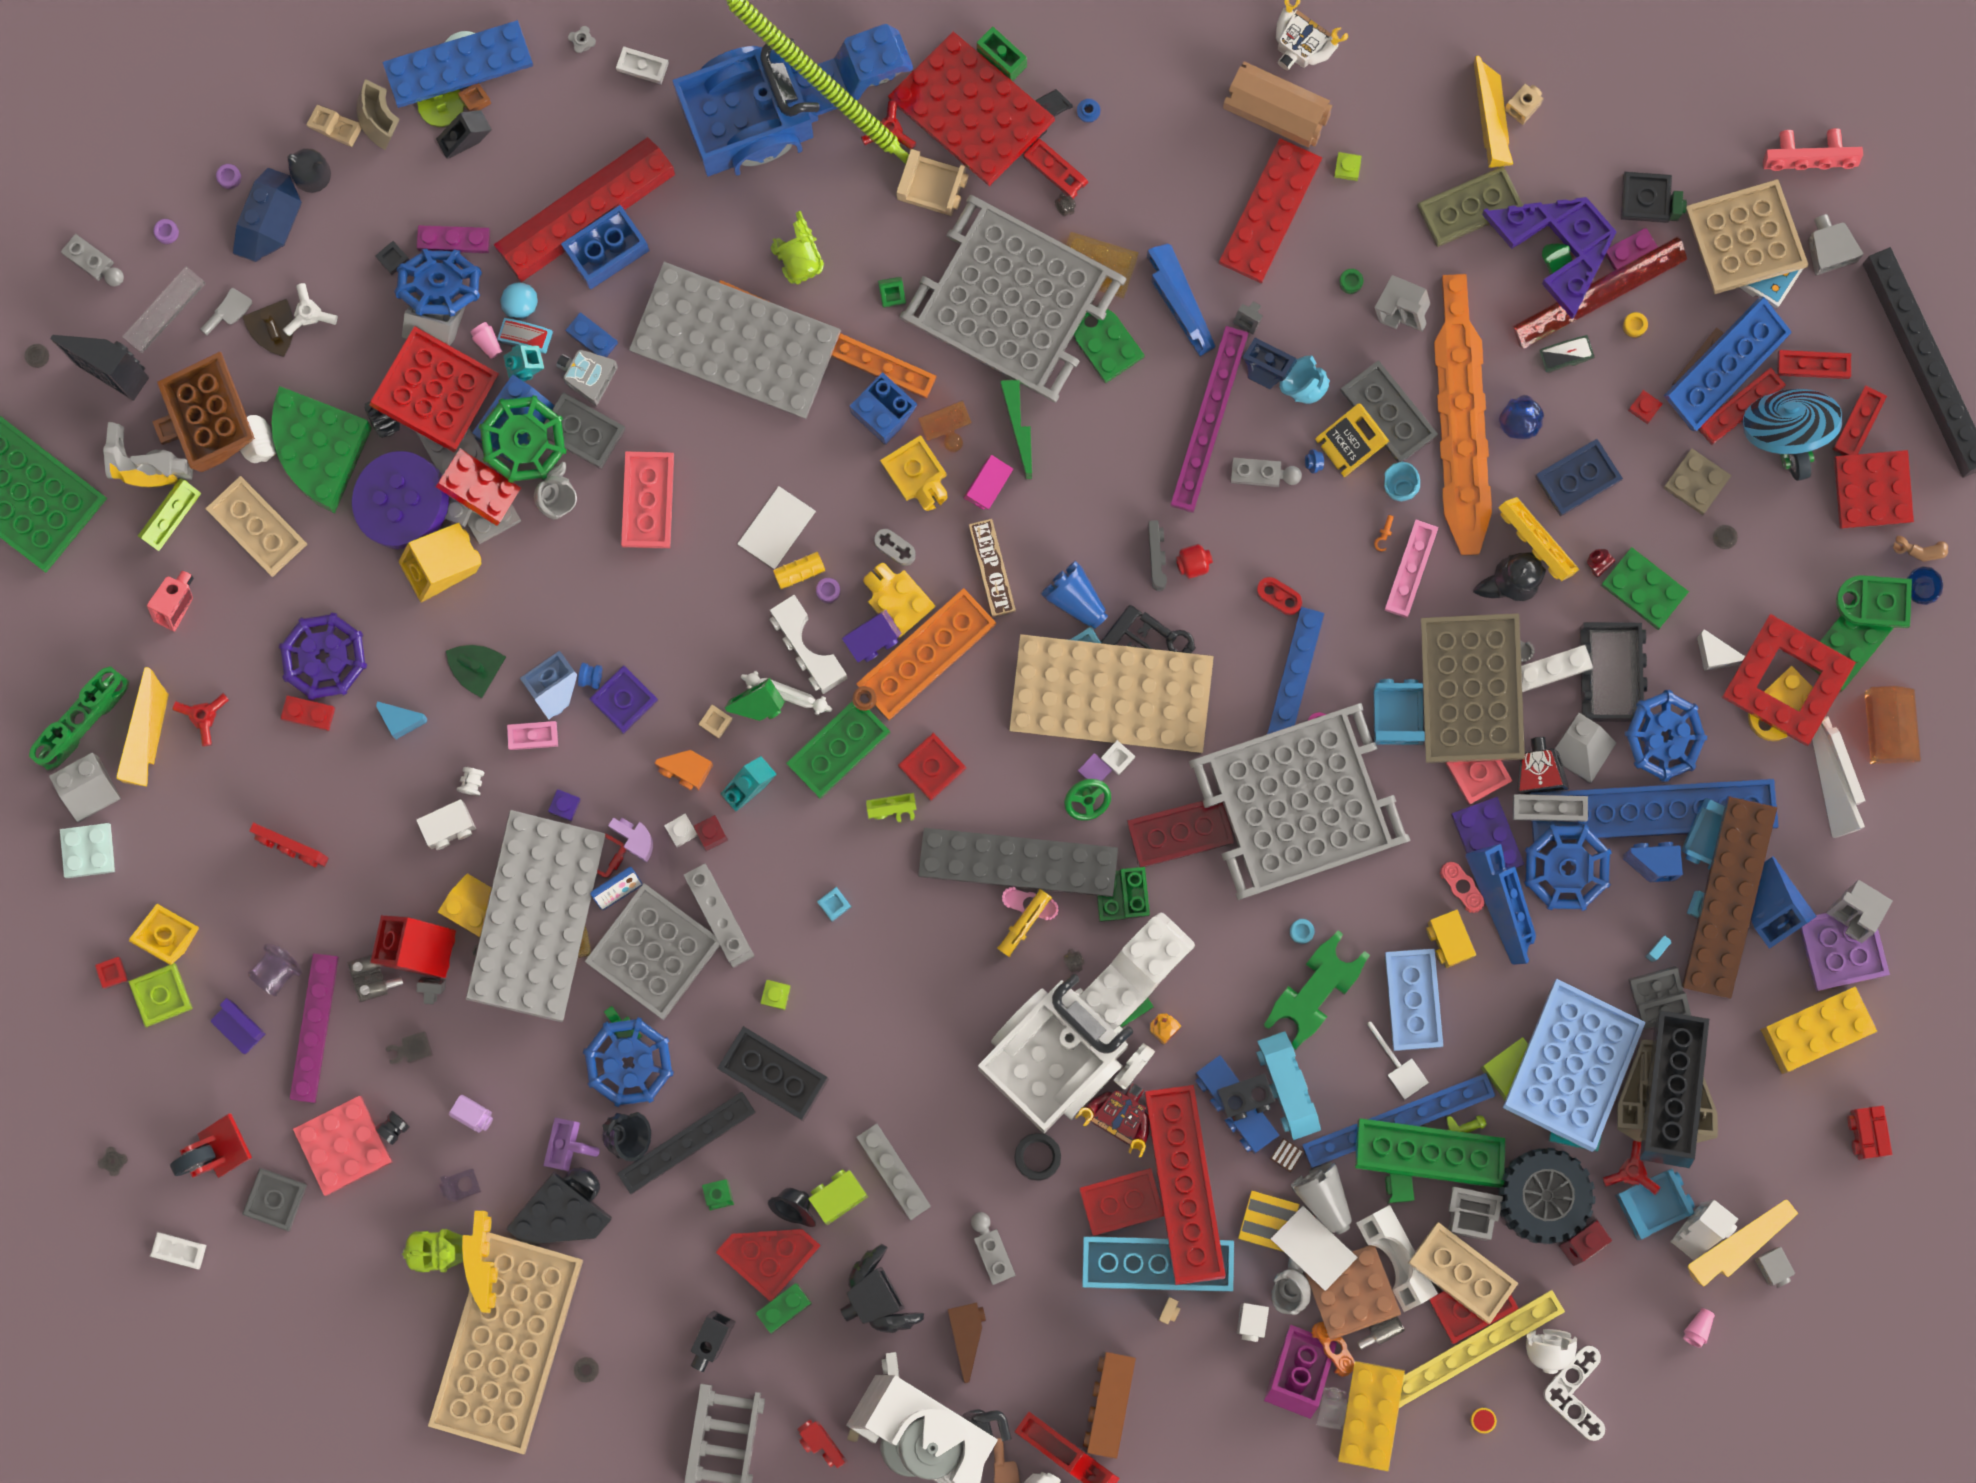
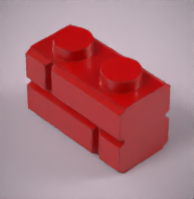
[1847,1105,1893,1160]

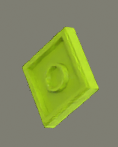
[128,963,193,1027]

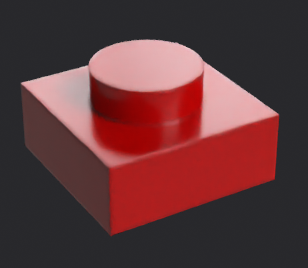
[1628,390,1663,425]
[95,957,128,989]

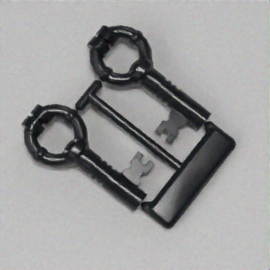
[1101,605,1196,654]

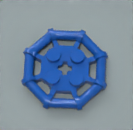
[394,248,482,317]
[1625,690,1707,782]
[1524,824,1612,911]
[583,1017,674,1107]

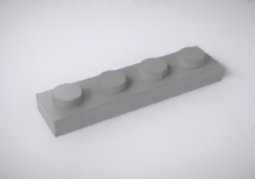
[857,1124,931,1220]

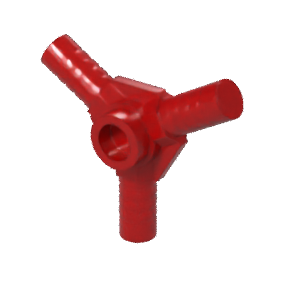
[861,101,916,150]
[172,693,229,746]
[1602,1141,1661,1195]

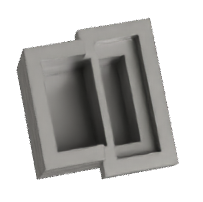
[1375,275,1430,332]
[1827,880,1893,943]
[1448,1187,1503,1241]

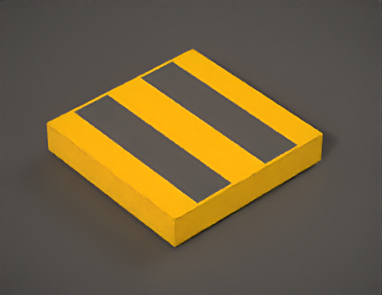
[1238,1191,1300,1252]

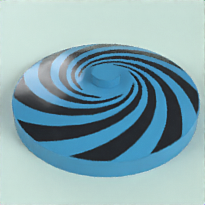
[1743,389,1842,454]

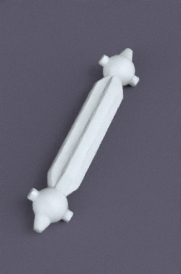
[741,671,832,715]

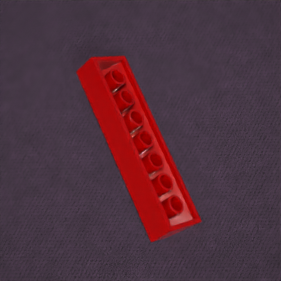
[493,137,675,282]

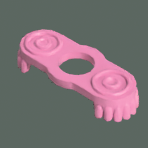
[1002,887,1059,921]

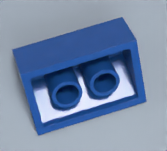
[561,205,650,290]
[472,374,555,464]

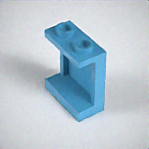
[1373,679,1425,745]
[1681,798,1725,870]
[1615,1169,1695,1240]

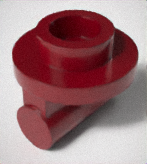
[1587,549,1616,578]

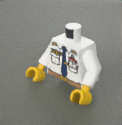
[1276,0,1348,71]

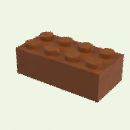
[1083,1352,1136,1459]

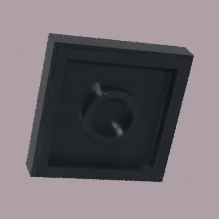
[1621,172,1672,223]

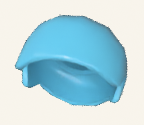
[500,282,538,319]
[1384,462,1420,502]

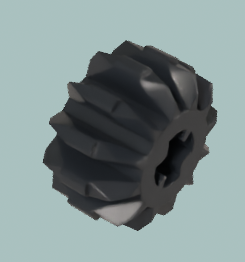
[364,399,400,438]

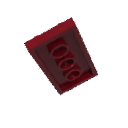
[1127,801,1234,867]

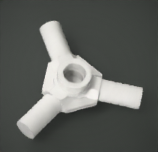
[283,283,338,336]

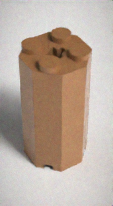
[1223,61,1333,148]

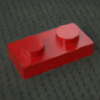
[280,695,335,731]

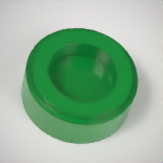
[1339,269,1364,294]

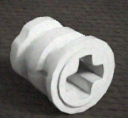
[457,767,485,796]

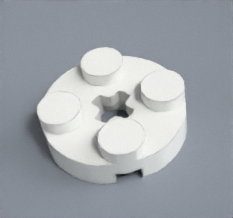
[1113,1043,1155,1090]

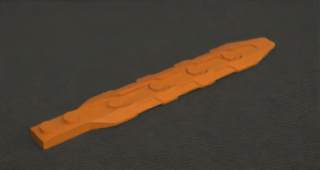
[1434,274,1492,555]

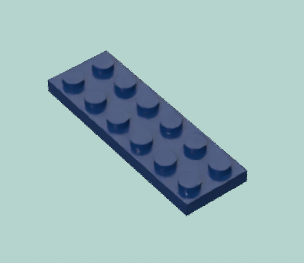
[382,20,533,108]
[1664,297,1792,431]

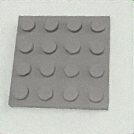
[585,883,720,1020]

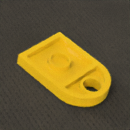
[1748,666,1812,741]

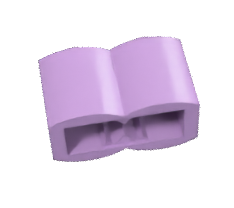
[449,1095,493,1133]

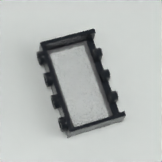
[1580,622,1648,722]

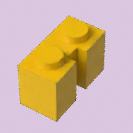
[1426,909,1476,968]

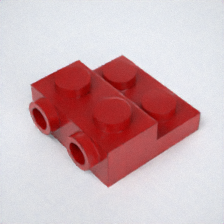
[797,1420,848,1469]

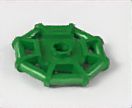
[478,395,567,483]

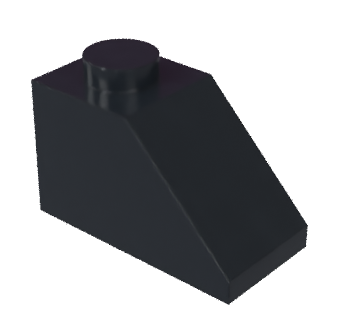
[436,110,492,159]

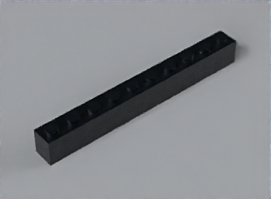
[1863,247,1976,478]

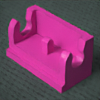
[963,455,1013,510]

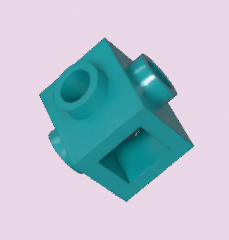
[503,345,544,381]

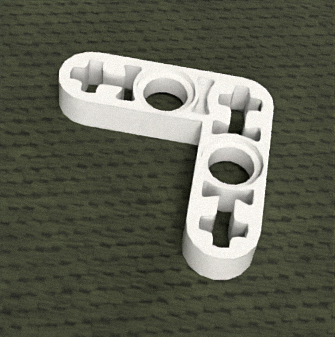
[1543,1346,1605,1441]

